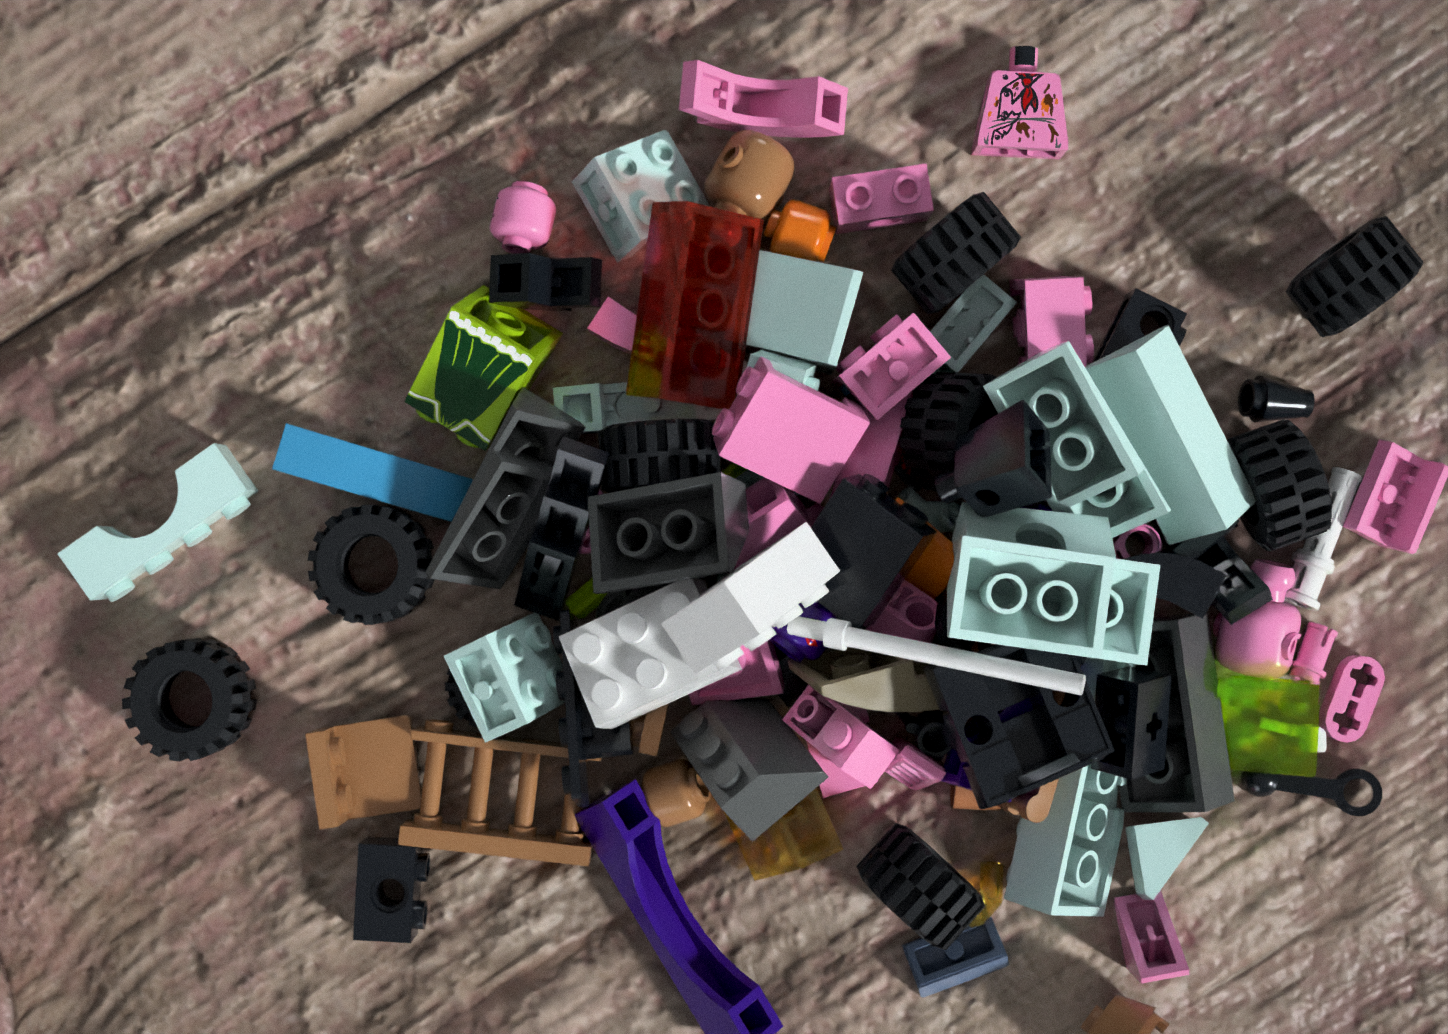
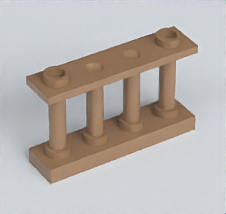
[398,719,602,867]

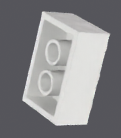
[661,522,840,674]
[559,578,742,729]

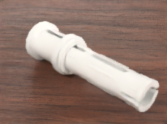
[1284,467,1363,611]

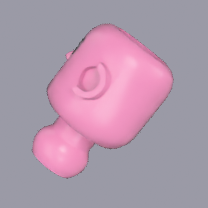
[1213,559,1301,679]

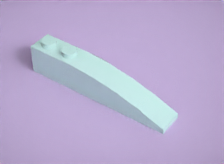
[1004,657,1135,917]

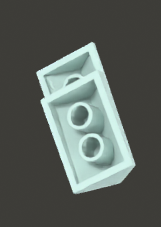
[1085,325,1256,545]
[983,341,1171,538]
[947,535,1160,666]

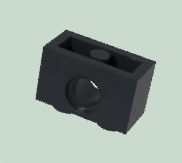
[353,837,430,943]

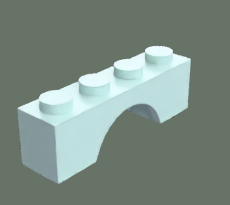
[57,443,258,602]

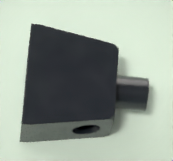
[935,399,1052,517]

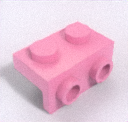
[1343,440,1448,554]

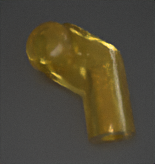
[969,861,1004,927]

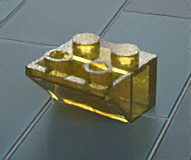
[724,788,844,881]

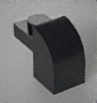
[489,253,602,311]

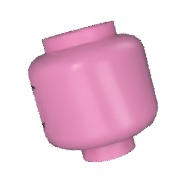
[490,181,556,254]

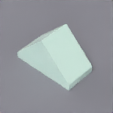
[1125,817,1209,900]

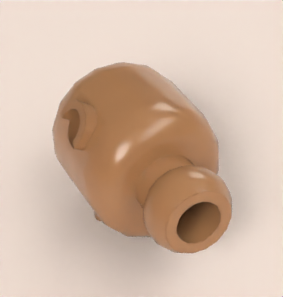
[699,130,794,250]

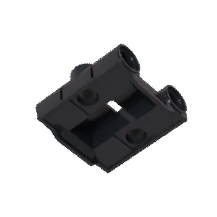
[923,644,1115,809]

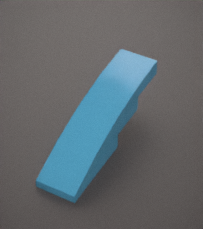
[272,423,473,522]

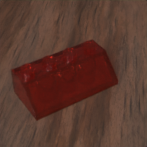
[625,201,764,410]

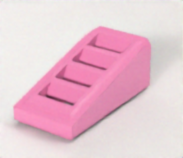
[884,736,946,790]

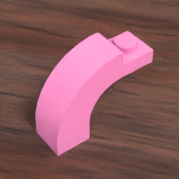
[679,60,848,138]

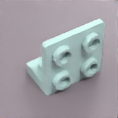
[572,130,711,263]
[444,612,565,743]

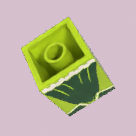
[404,285,563,451]

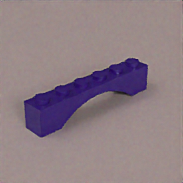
[574,779,783,1034]

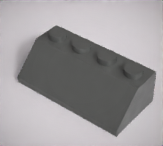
[1119,613,1235,812]

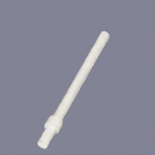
[787,616,1086,695]

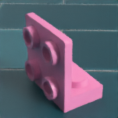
[831,313,951,421]

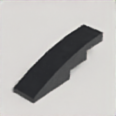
[514,437,610,621]

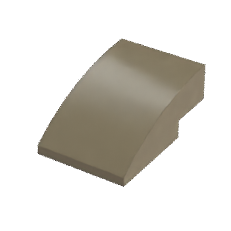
[788,647,939,712]

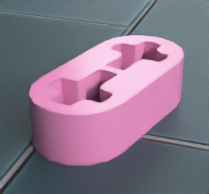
[1318,655,1385,743]

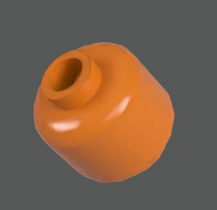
[763,199,837,263]

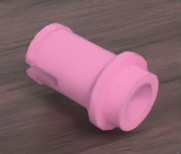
[1289,622,1338,686]

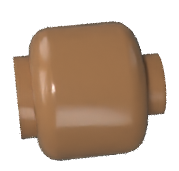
[642,759,711,827]

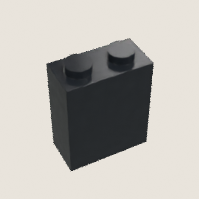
[811,474,937,629]

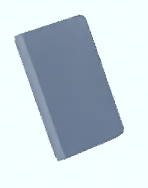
[902,913,1009,998]

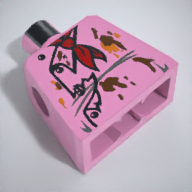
[971,46,1068,160]

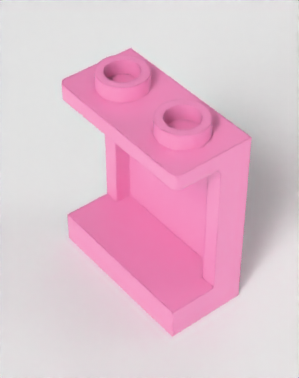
[712,356,870,504]

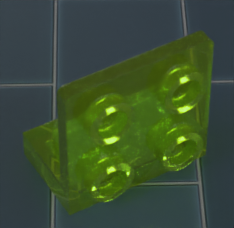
[1217,674,1321,777]

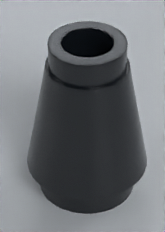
[1238,375,1315,422]

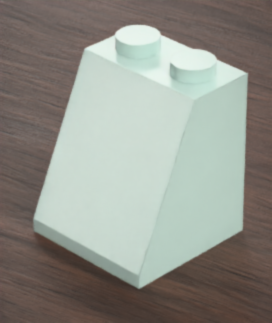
[717,248,863,375]

